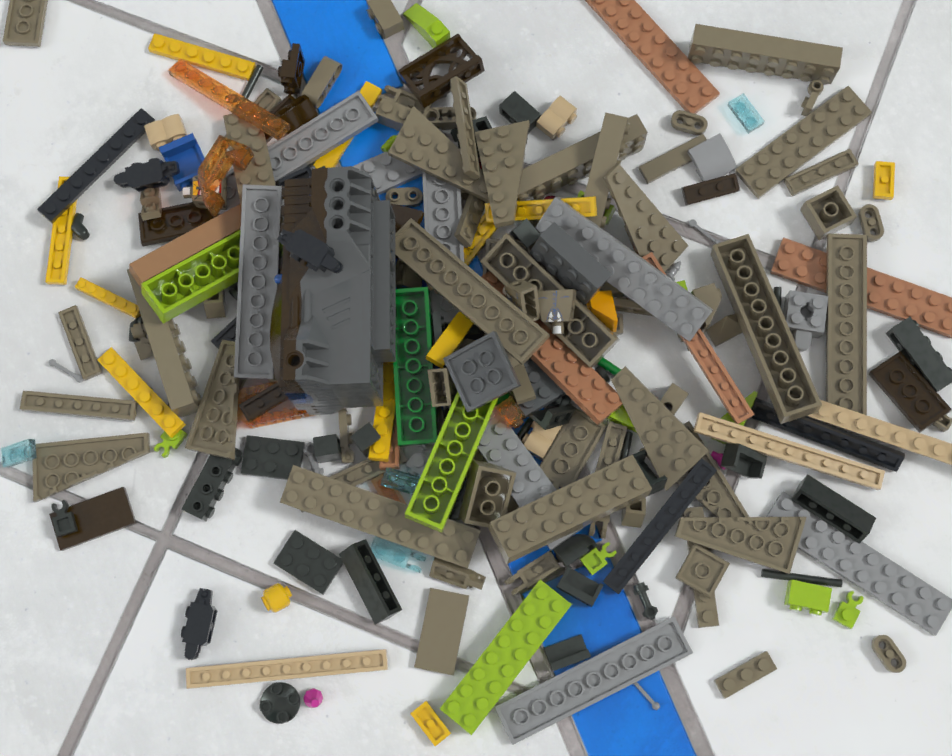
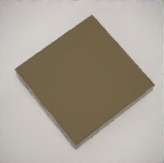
[675,543,730,598]

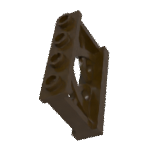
[398,34,485,108]

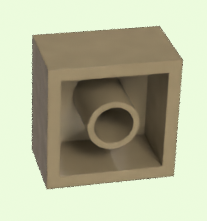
[800,185,857,241]

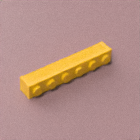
[75,277,141,319]

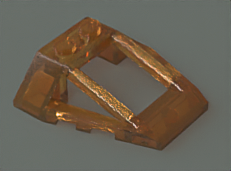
[198,135,254,217]

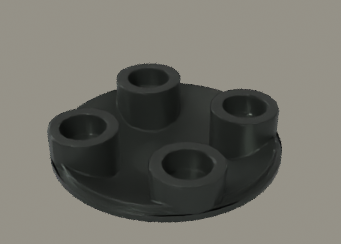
[260,682,300,724]

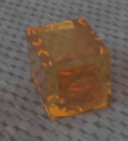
[495,396,525,429]

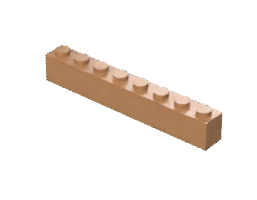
[129,204,242,288]

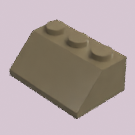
[459,460,516,528]

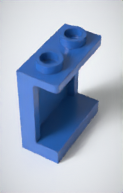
[159,133,211,192]

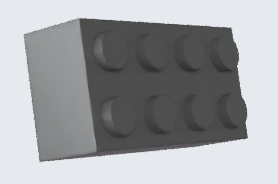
[530,222,612,304]

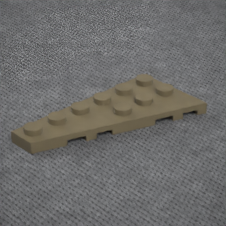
[388,106,489,203]
[475,120,530,228]
[603,164,688,272]
[185,340,239,460]
[611,366,709,491]
[639,421,749,517]
[32,433,150,502]
[674,517,807,574]

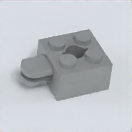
[783,290,828,352]

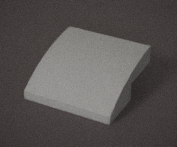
[687,133,737,182]

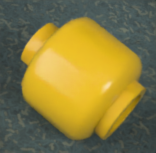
[261,583,292,613]

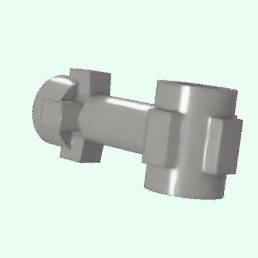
[303,442,324,475]

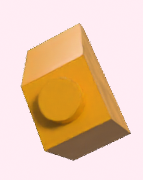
[585,290,618,332]

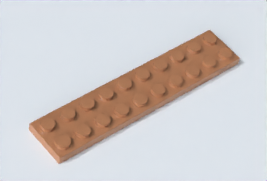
[585,0,720,114]
[770,237,952,338]
[481,271,623,425]

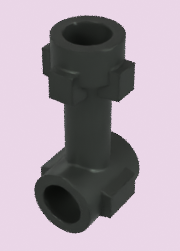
[633,582,658,620]

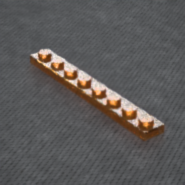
[168,59,291,140]

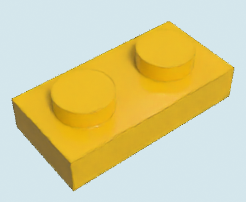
[873,161,895,200]
[410,700,451,746]

